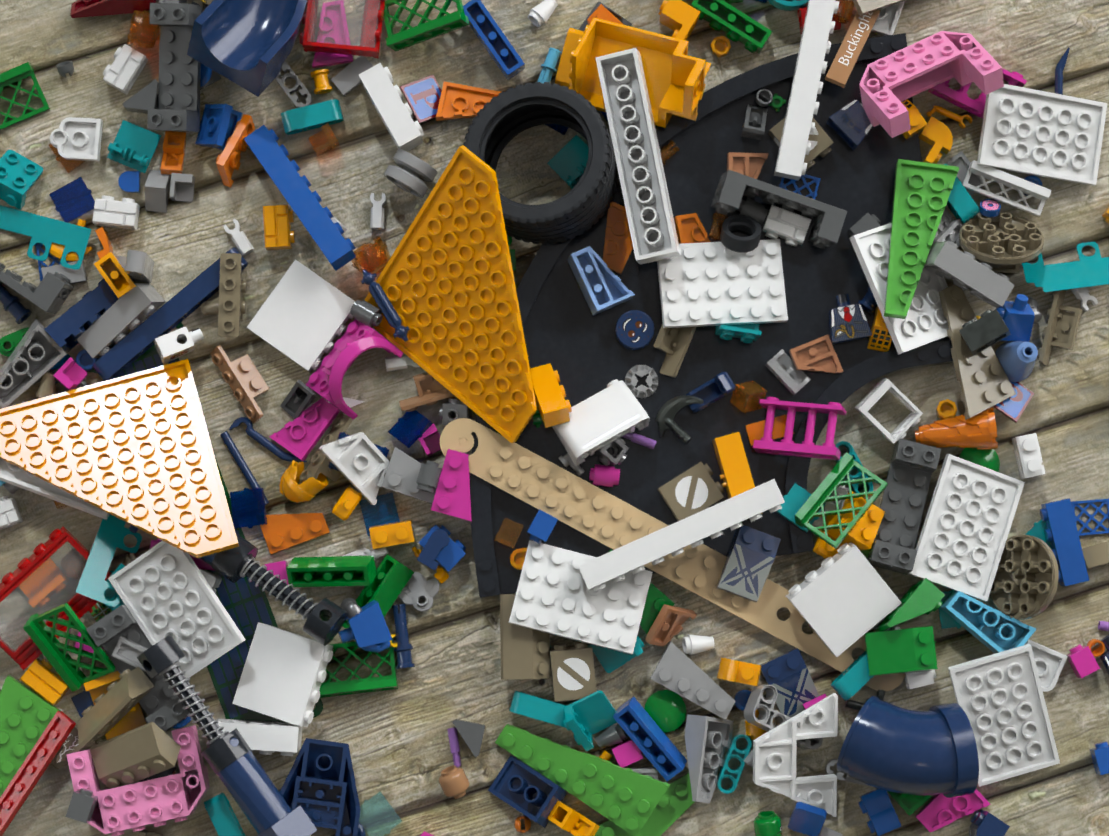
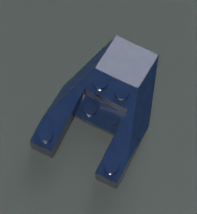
[279,738,361,836]

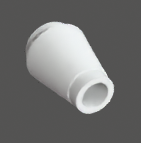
[528,0,558,27]
[682,634,714,655]

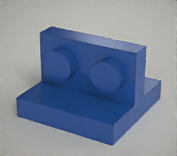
[195,104,242,151]

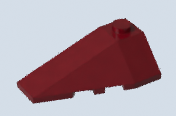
[70,0,157,18]

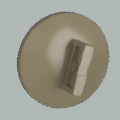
[959,212,1044,273]
[989,535,1059,620]

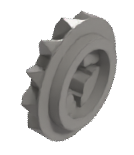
[625,365,658,398]

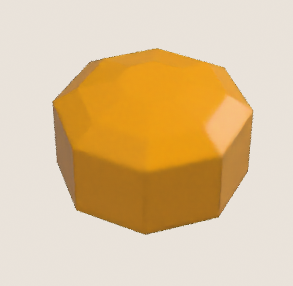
[710,36,731,57]
[936,399,957,420]

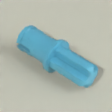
[537,47,562,83]

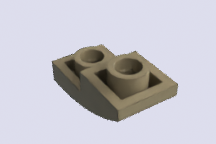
[1082,541,1109,570]

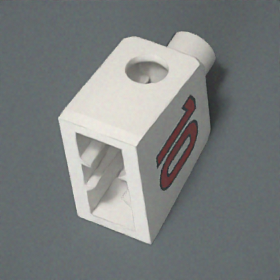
[155,327,204,365]

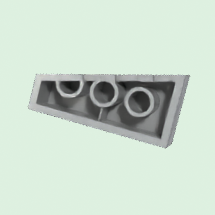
[924,240,1014,307]
[77,283,166,358]
[0,319,67,408]
[381,447,436,504]
[650,641,735,720]

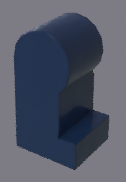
[417,530,450,571]

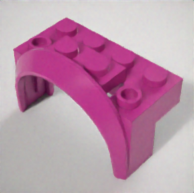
[306,319,403,420]

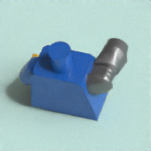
[976,294,1042,342]
[338,598,398,653]

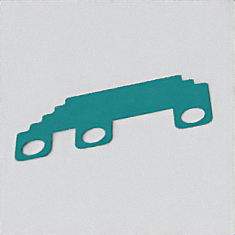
[1022,242,1109,292]

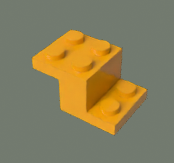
[658,0,700,41]
[813,491,885,559]

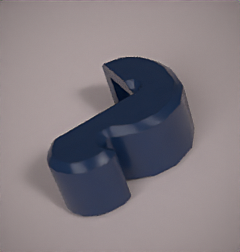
[686,371,736,413]

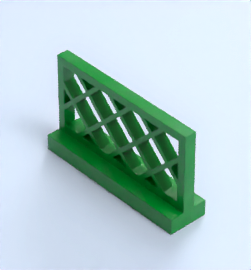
[384,0,470,52]
[0,62,50,130]
[795,452,888,549]
[23,603,116,692]
[319,638,398,698]

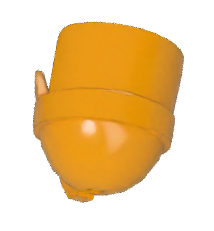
[279,460,328,503]

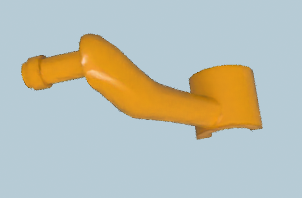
[926,105,972,129]
[412,547,449,584]

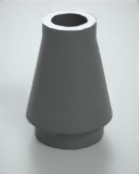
[595,724,628,749]

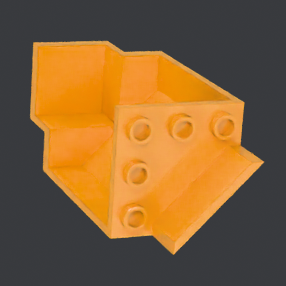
[555,18,711,128]

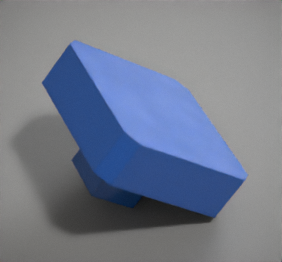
[788,802,827,836]

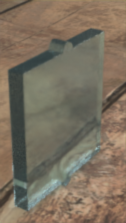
[359,791,402,836]

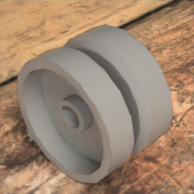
[383,149,437,198]

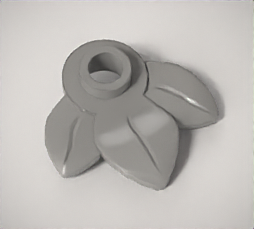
[399,572,439,612]

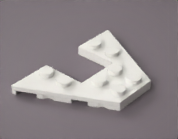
[753,693,838,817]

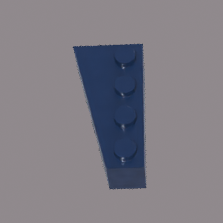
[45,278,119,352]

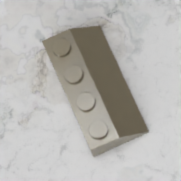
[500,594,550,680]
[77,667,155,749]
[90,721,181,789]

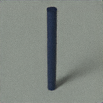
[220,431,269,507]

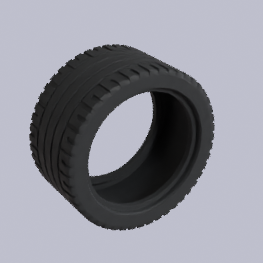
[463,82,619,245]

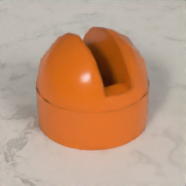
[1087,639,1105,657]
[514,815,531,833]

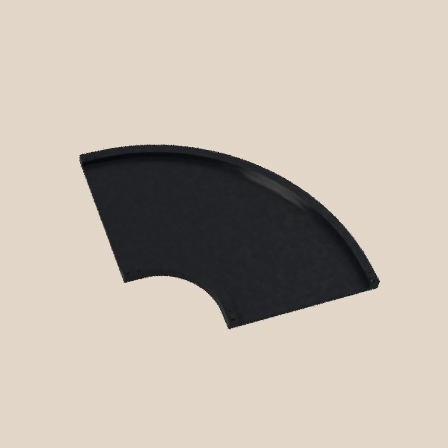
[470,33,953,598]

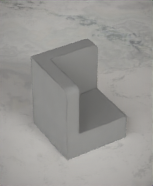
[170,173,195,202]

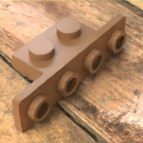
[210,345,269,423]
[399,372,456,412]

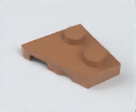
[727,152,768,179]
[789,335,844,374]
[645,604,697,647]

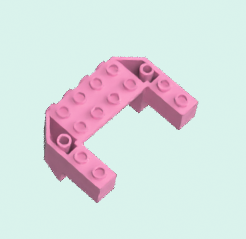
[859,31,1004,138]
[66,725,210,836]

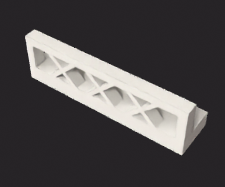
[962,160,1052,216]

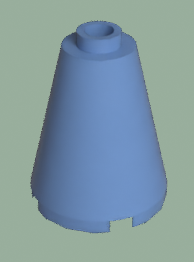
[995,341,1038,382]

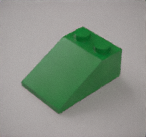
[874,578,945,632]
[864,626,938,676]

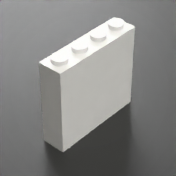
[247,259,355,372]
[786,542,902,657]
[232,622,333,727]

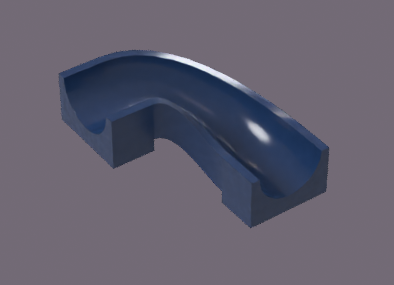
[187,0,307,97]

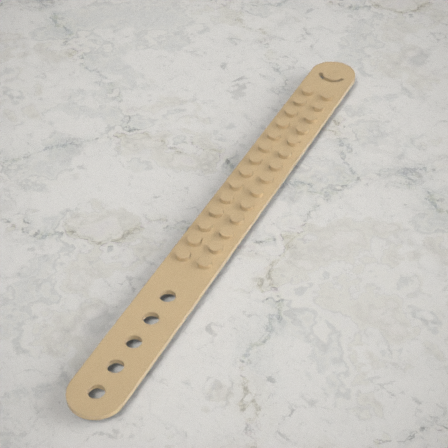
[440,418,906,691]

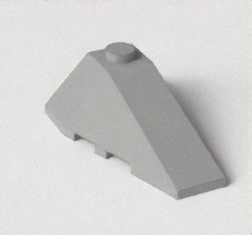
[685,714,734,804]

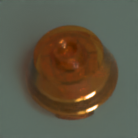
[127,9,160,50]
[351,236,391,274]

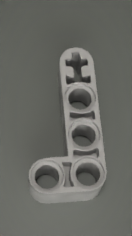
[115,250,155,283]
[744,685,823,750]

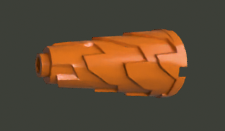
[915,407,998,449]

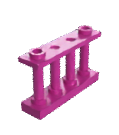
[928,68,1027,119]
[753,397,846,460]

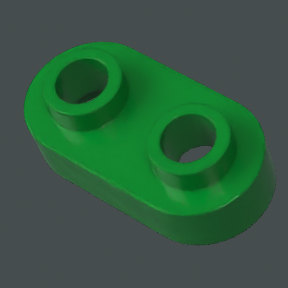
[0,327,29,357]

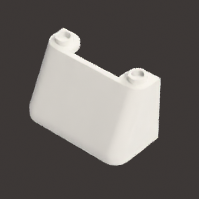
[552,379,650,466]

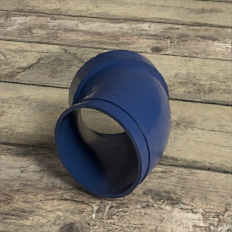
[837,696,979,798]

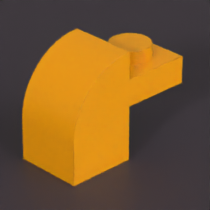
[919,116,953,164]
[717,658,762,686]
[547,801,600,836]

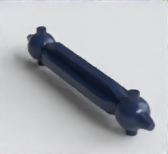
[361,269,410,342]

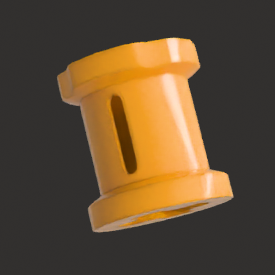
[310,69,333,94]

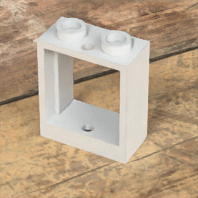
[854,377,923,444]

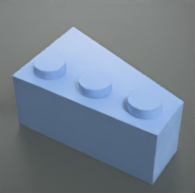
[567,246,635,316]

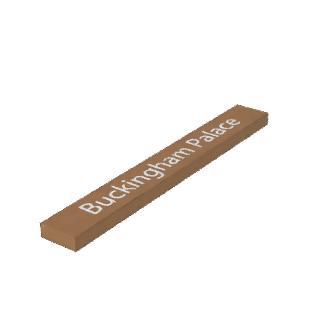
[825,9,882,88]

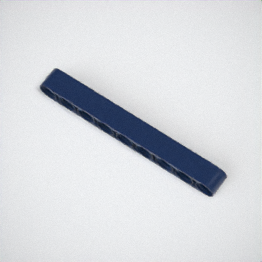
[92,247,248,381]

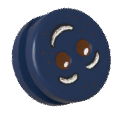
[615,310,654,350]

